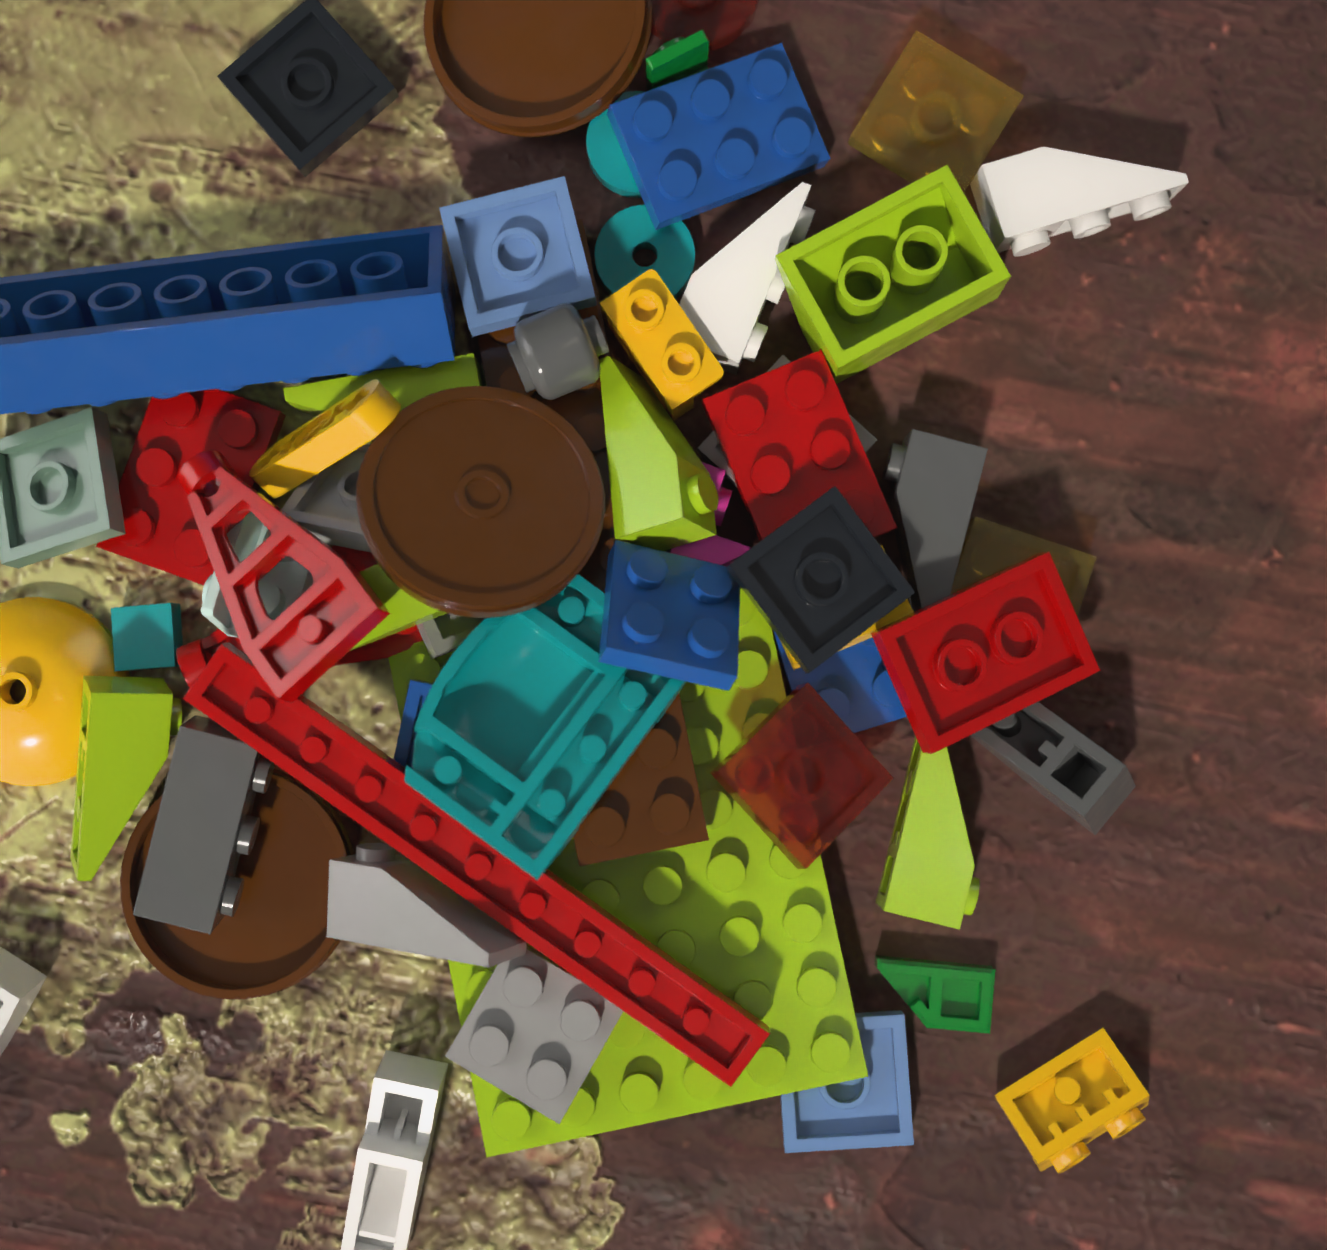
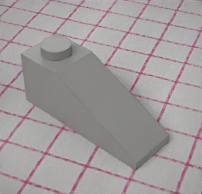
[327,843,527,968]

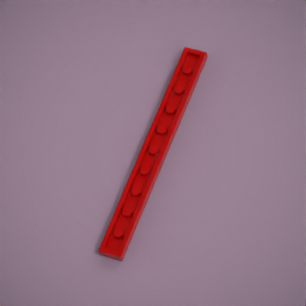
[183,642,770,1087]

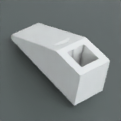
[970,147,1189,257]
[679,182,816,375]

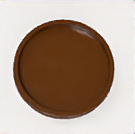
[424,0,652,137]
[356,386,605,618]
[120,768,355,1000]

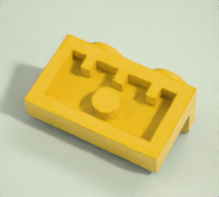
[600,269,724,421]
[994,1028,1150,1174]

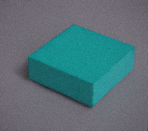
[111,603,183,671]

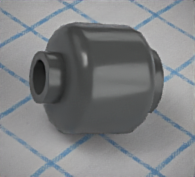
[506,303,609,400]

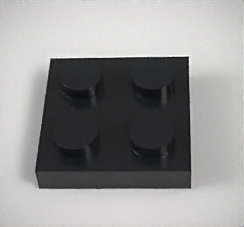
[217,0,399,177]
[726,486,915,673]

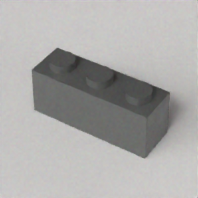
[133,715,275,934]

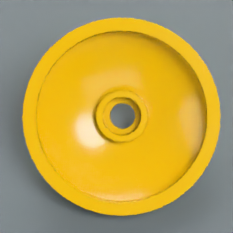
[0,597,130,786]

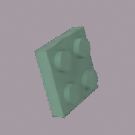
[0,407,126,568]

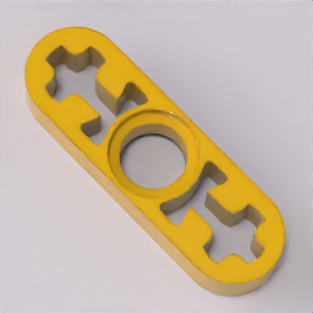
[249,379,401,499]

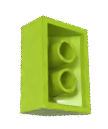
[775,164,1011,384]

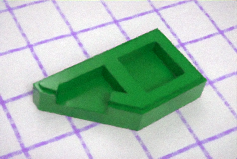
[874,955,996,1034]

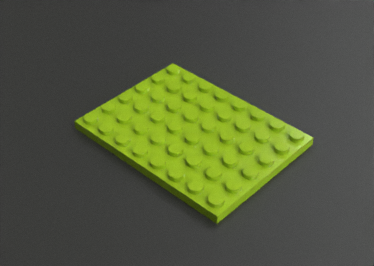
[388,587,868,1157]

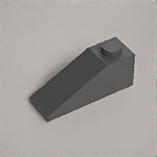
[882,429,988,612]
[971,702,1136,835]

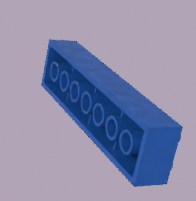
[0,225,456,415]

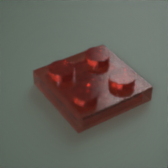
[711,682,894,869]

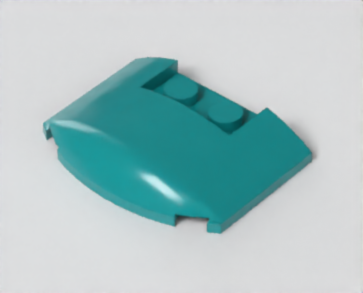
[404,574,686,881]

